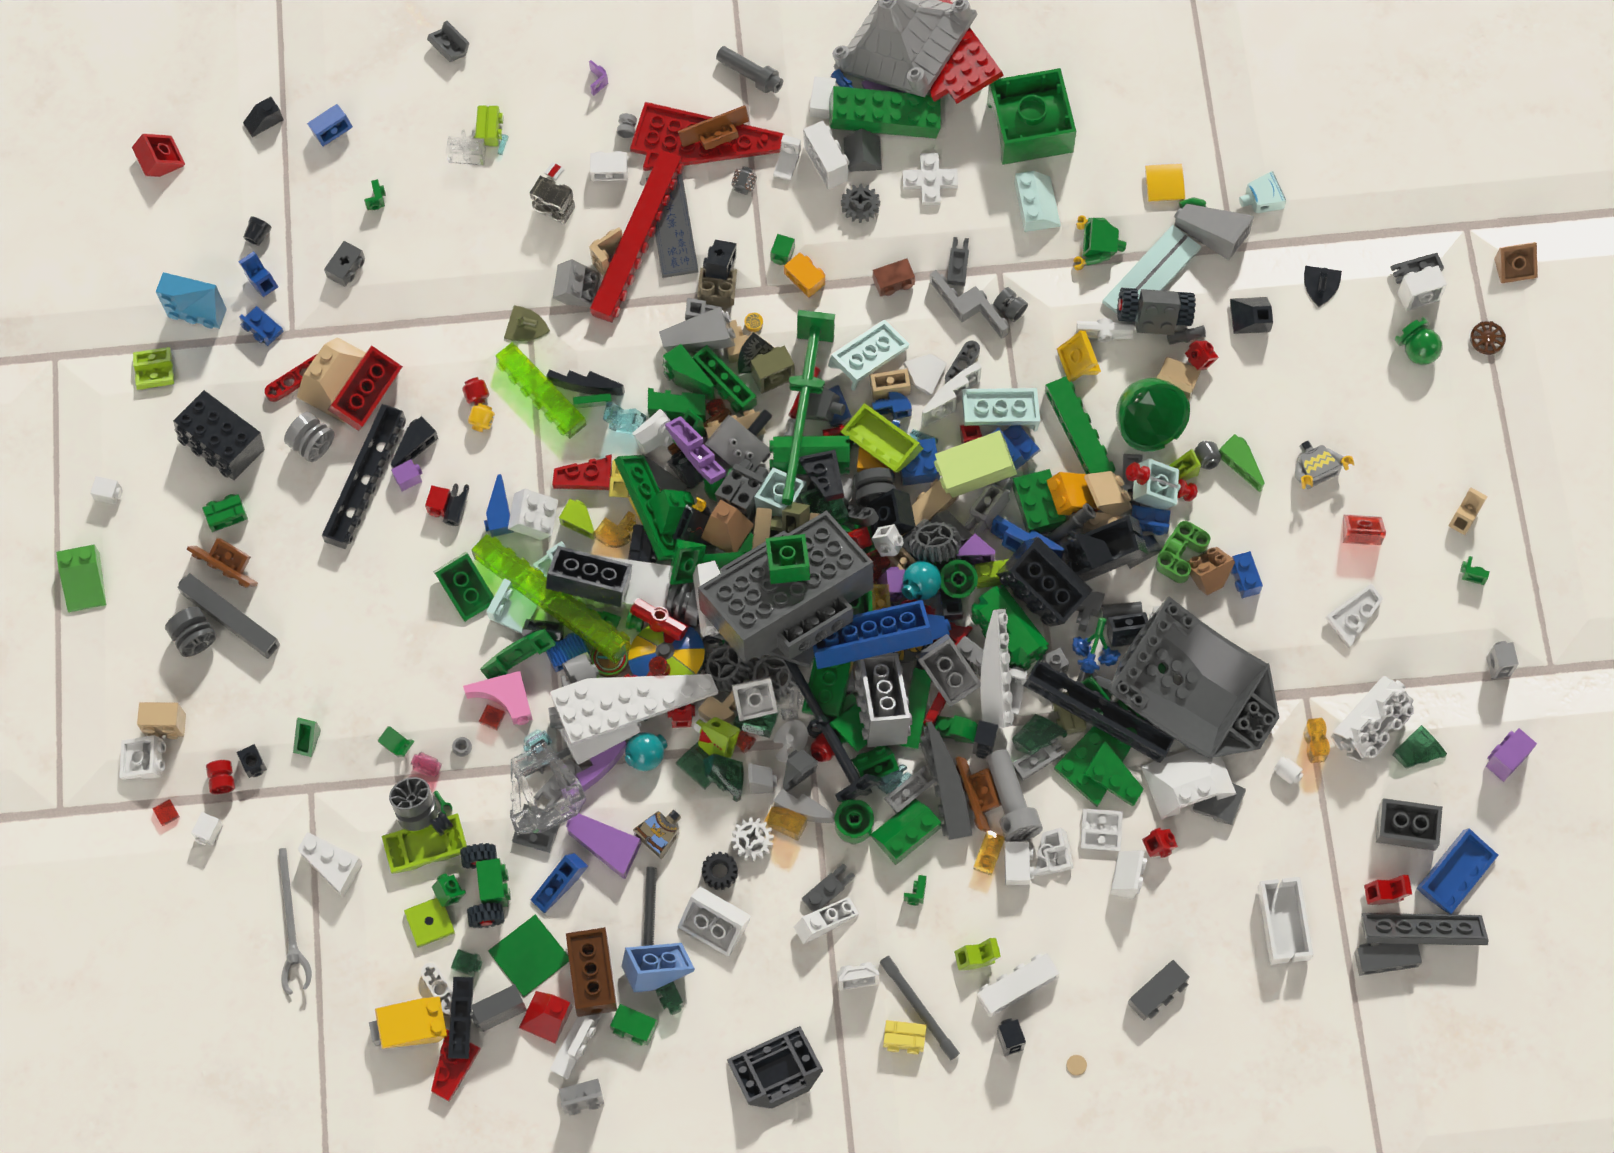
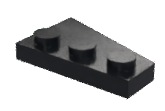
[799,450,845,502]

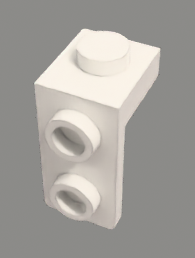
[1009,667,1027,715]

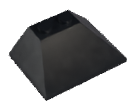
[727,1026,823,1109]

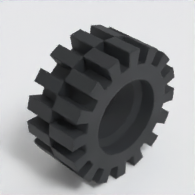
[702,852,738,890]

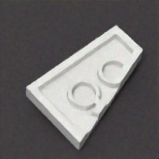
[1325,583,1383,648]

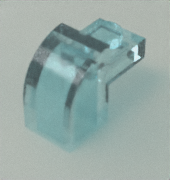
[603,402,647,434]

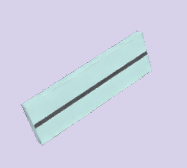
[1102,225,1201,315]

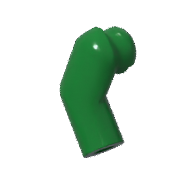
[1179,197,1207,209]

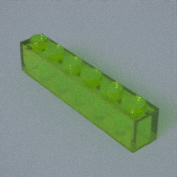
[495,342,587,439]

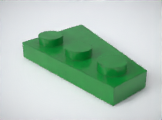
[1083,741,1144,806]

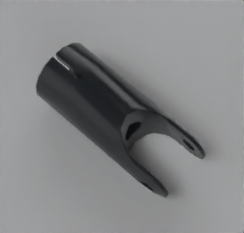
[443,483,469,526]

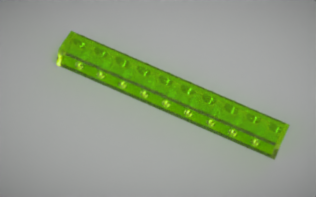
[471,534,631,664]

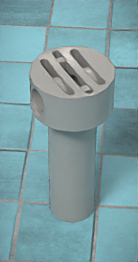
[986,750,1043,842]

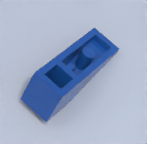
[484,474,514,537]
[530,853,588,913]

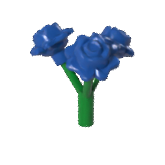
[1072,618,1121,674]

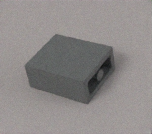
[470,984,527,1032]

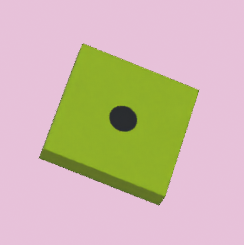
[404,897,455,948]

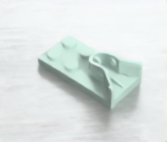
[828,320,910,391]
[961,388,1040,432]

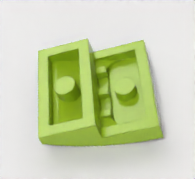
[133,347,174,390]

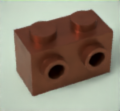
[872,258,915,297]

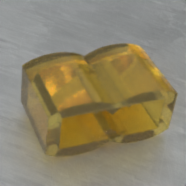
[1303,718,1330,763]

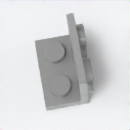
[559,1079,604,1115]

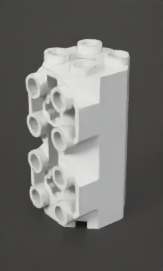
[1330,676,1415,762]

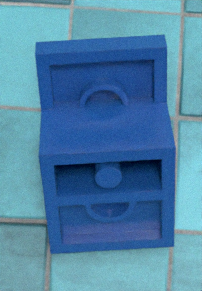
[992,425,1041,470]

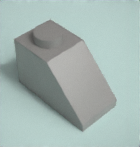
[748,764,777,794]

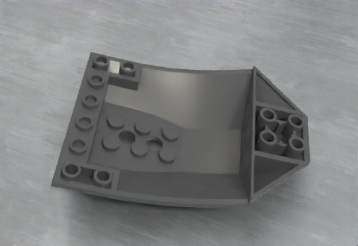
[1108,596,1280,758]

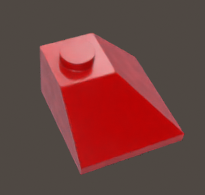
[519,991,573,1044]

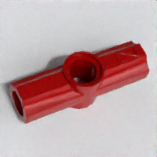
[630,598,688,641]

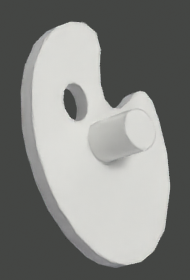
[773,720,808,763]

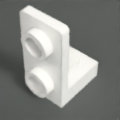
[774,135,801,181]

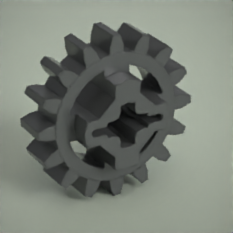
[841,184,880,223]

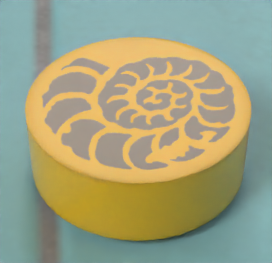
[744,313,763,332]

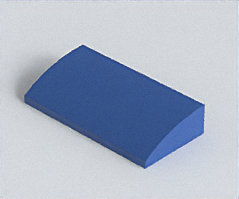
[1416,828,1498,914]

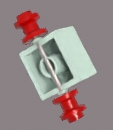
[1126,459,1198,510]

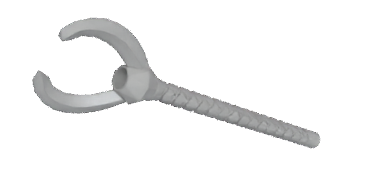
[279,848,312,995]

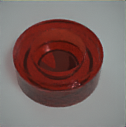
[706,398,725,416]

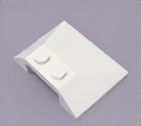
[1141,749,1236,820]

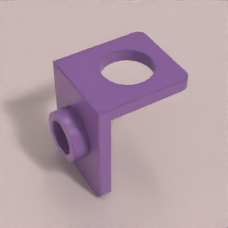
[589,60,609,96]

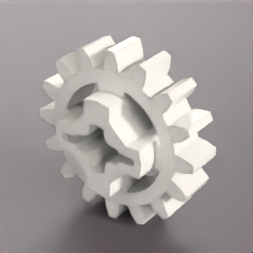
[731,817,774,861]

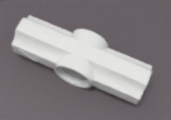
[1076,318,1134,342]

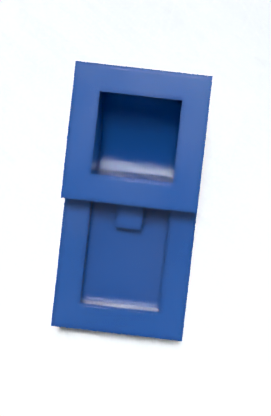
[872,392,912,419]

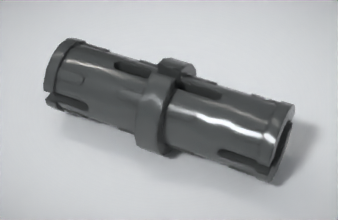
[1167,325,1206,345]

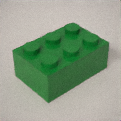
[1012,469,1066,534]

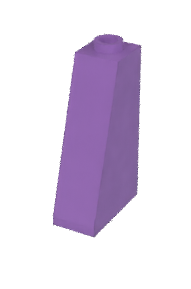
[566,812,641,879]

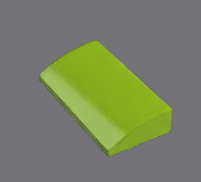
[841,403,923,473]

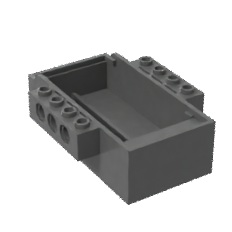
[698,510,873,662]

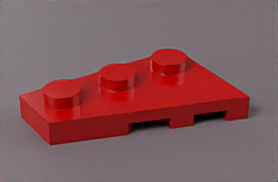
[552,454,612,490]
[431,1029,481,1102]

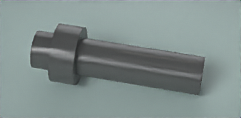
[716,46,783,93]

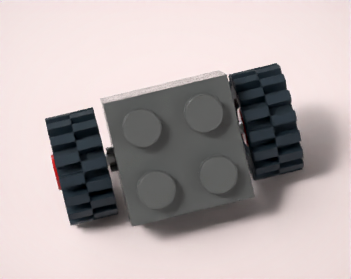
[1117,288,1196,335]

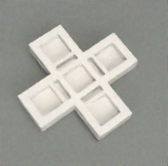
[903,153,958,205]

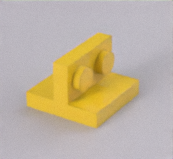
[1057,330,1101,382]

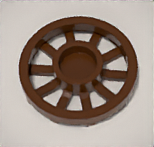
[1470,321,1506,355]

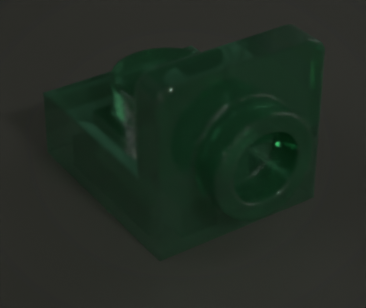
[451,949,482,977]

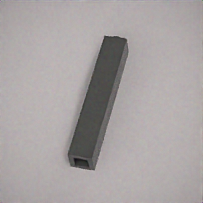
[177,573,280,659]

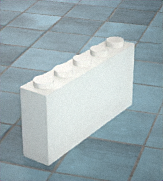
[571,555,672,611]

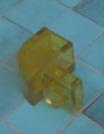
[594,511,636,548]

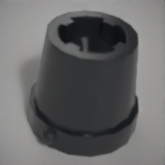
[243,216,272,246]

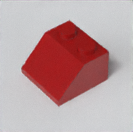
[132,134,185,177]

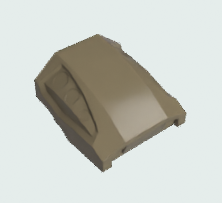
[697,268,737,310]

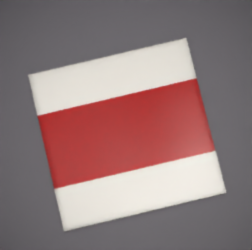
[544,162,564,179]

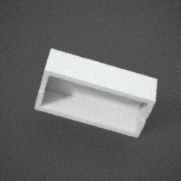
[1257,877,1314,965]

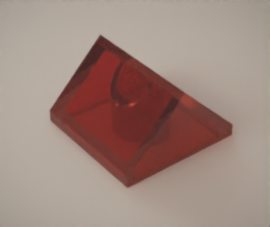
[1343,514,1386,545]

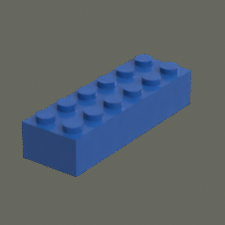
[812,600,933,669]

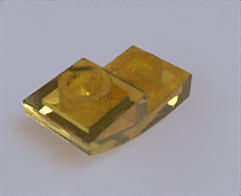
[973,830,1005,876]

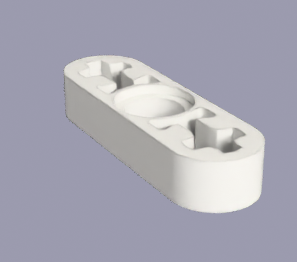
[421,963,453,1016]

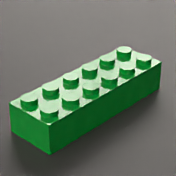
[829,86,941,139]

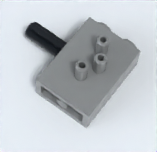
[705,409,772,473]

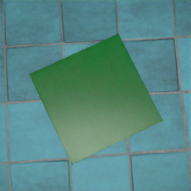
[488,914,569,997]

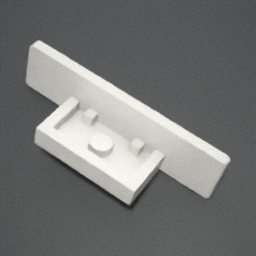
[550,1013,602,1079]

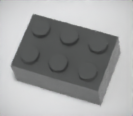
[1376,798,1443,851]

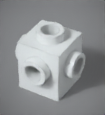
[872,524,904,557]

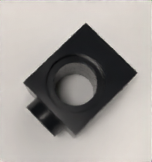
[236,744,267,778]

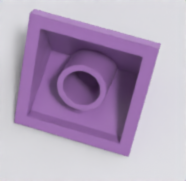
[956,534,995,565]

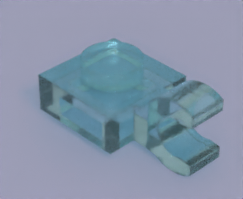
[876,764,912,794]

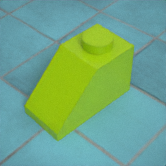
[559,499,595,540]

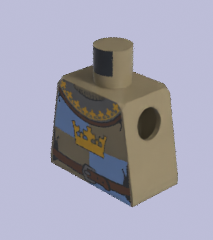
[633,810,681,860]

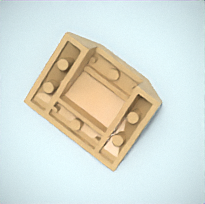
[297,337,367,423]

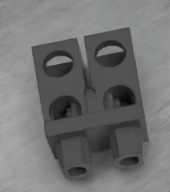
[715,458,769,517]

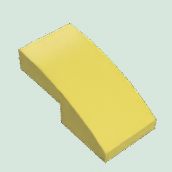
[609,460,629,498]

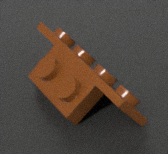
[678,105,749,150]
[186,538,258,588]
[955,756,1002,833]

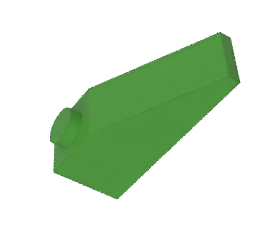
[1219,434,1265,492]

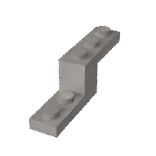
[930,270,1009,339]

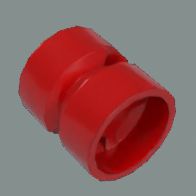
[206,760,235,794]

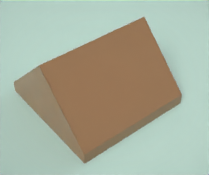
[1494,242,1538,283]

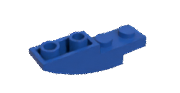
[990,515,1065,559]

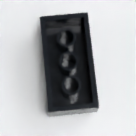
[546,546,632,608]

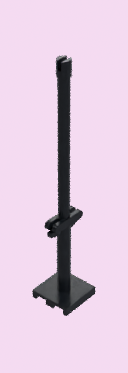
[784,660,885,802]

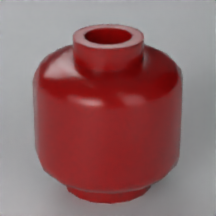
[462,377,490,406]
[810,733,834,762]

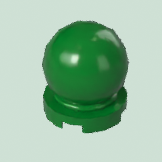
[1394,317,1443,365]

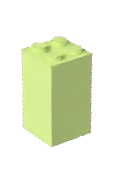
[934,430,1017,498]

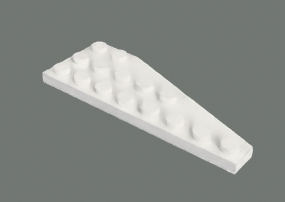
[550,674,718,746]

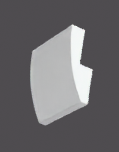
[1081,808,1123,851]

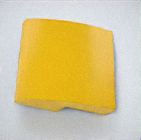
[1145,164,1185,202]

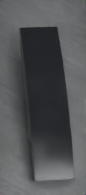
[546,369,625,395]
[448,977,474,1059]

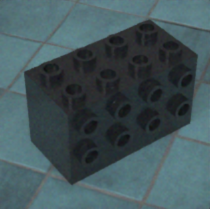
[173,390,265,481]

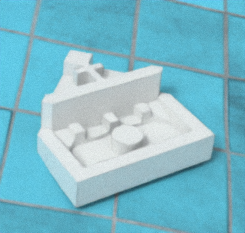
[903,354,947,395]

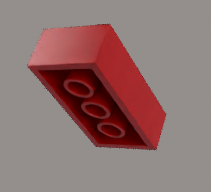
[327,345,403,431]

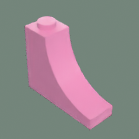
[463,671,533,725]

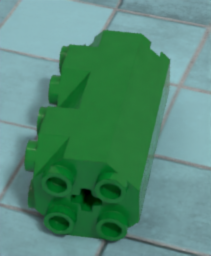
[769,436,850,476]
[970,585,1049,671]

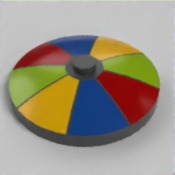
[628,622,706,677]

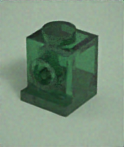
[655,981,684,1015]

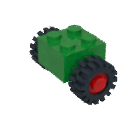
[460,843,511,928]

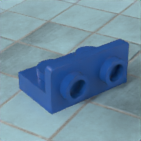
[239,306,284,346]
[1131,505,1171,535]

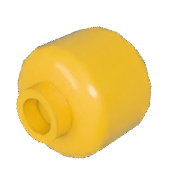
[468,403,495,432]

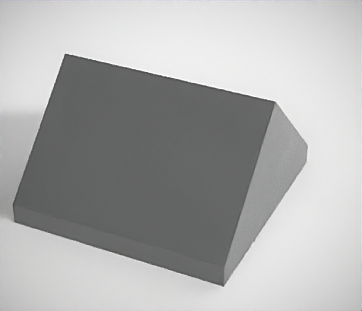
[843,128,882,172]

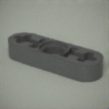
[945,341,980,384]
[837,504,879,527]

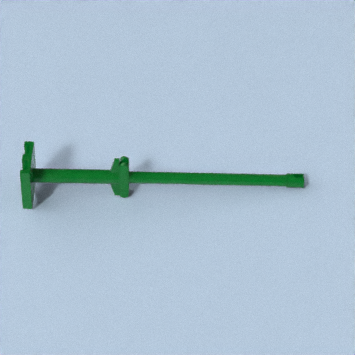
[782,310,835,505]

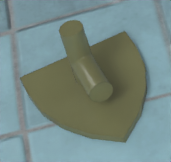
[504,305,550,341]

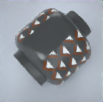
[731,166,757,195]

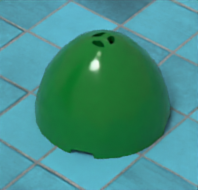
[1116,378,1190,452]

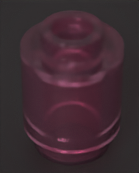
[411,752,442,777]

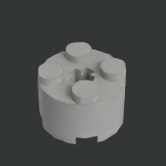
[562,652,600,684]

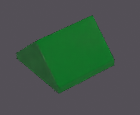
[669,539,706,585]

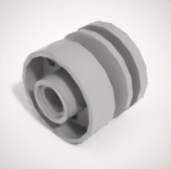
[284,412,335,462]

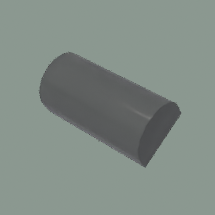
[1102,601,1143,625]

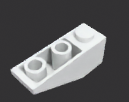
[794,897,859,944]

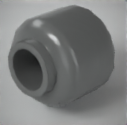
[1194,441,1221,470]

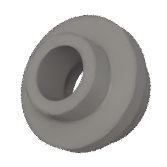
[452,737,472,757]

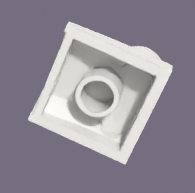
[632,409,674,455]
[837,962,879,990]

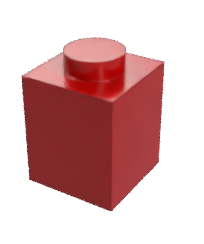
[425,485,451,517]

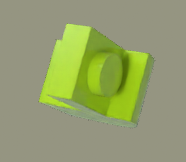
[954,938,1001,971]

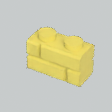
[883,1020,926,1055]

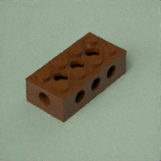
[566,927,617,1017]

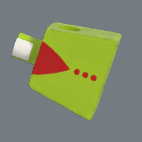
[693,717,740,765]

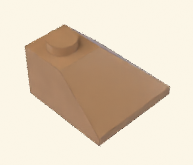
[701,500,754,553]

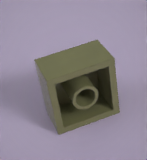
[751,345,795,394]

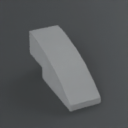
[773,789,835,823]

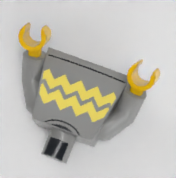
[1295,441,1355,489]

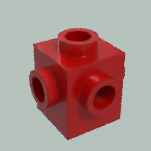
[1185,340,1219,371]
[667,704,695,728]
[1142,828,1178,858]

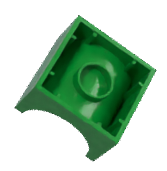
[987,68,1077,165]

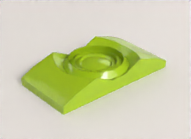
[381,813,467,874]

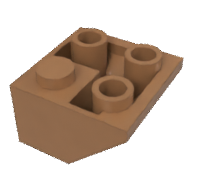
[1187,547,1235,595]

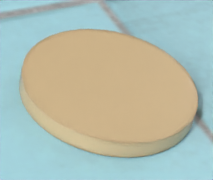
[1067,1055,1087,1075]

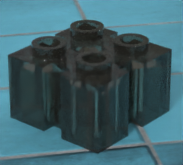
[529,175,575,225]

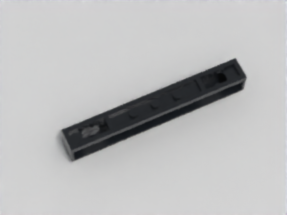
[322,404,406,549]
[1023,660,1175,763]

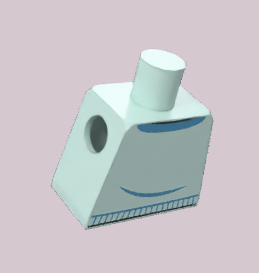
[1239,171,1286,213]

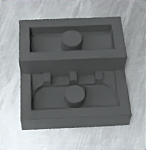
[1193,783,1246,825]
[512,804,563,853]

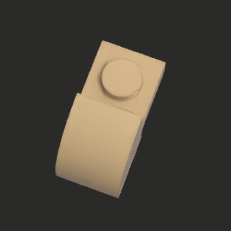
[726,320,747,363]

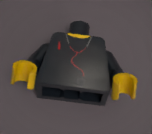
[673,497,712,547]

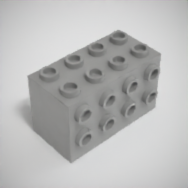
[854,653,912,747]

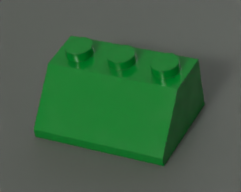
[870,798,941,865]

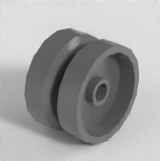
[853,467,897,507]

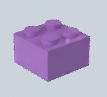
[1486,728,1537,782]

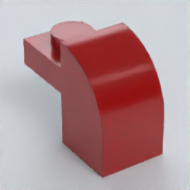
[1364,875,1412,905]

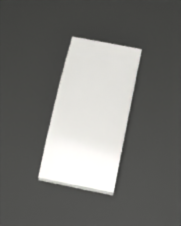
[921,362,982,429]

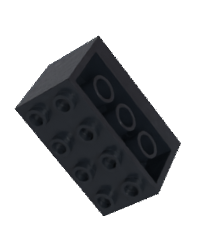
[996,537,1093,627]

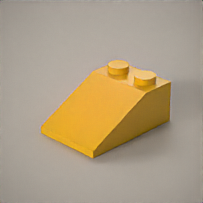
[375,996,447,1049]

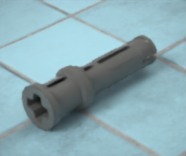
[1044,503,1096,543]

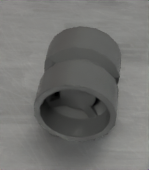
[993,287,1028,322]

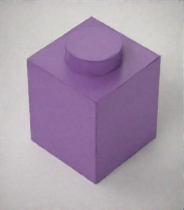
[391,459,423,492]

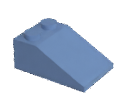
[621,943,695,992]

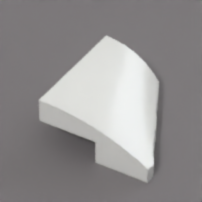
[1034,827,1074,876]

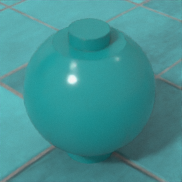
[902,561,941,600]
[625,732,668,771]

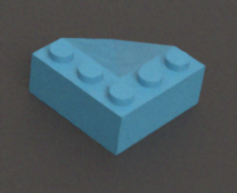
[156,272,227,329]

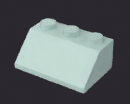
[1014,171,1061,232]

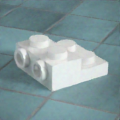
[119,735,166,780]

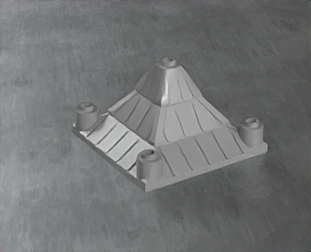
[832,0,978,97]

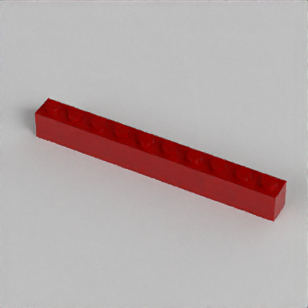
[590,150,684,323]

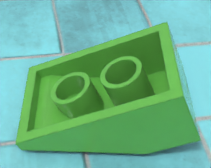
[56,544,107,612]

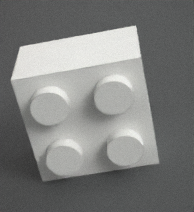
[1397,266,1447,312]
[508,488,558,540]

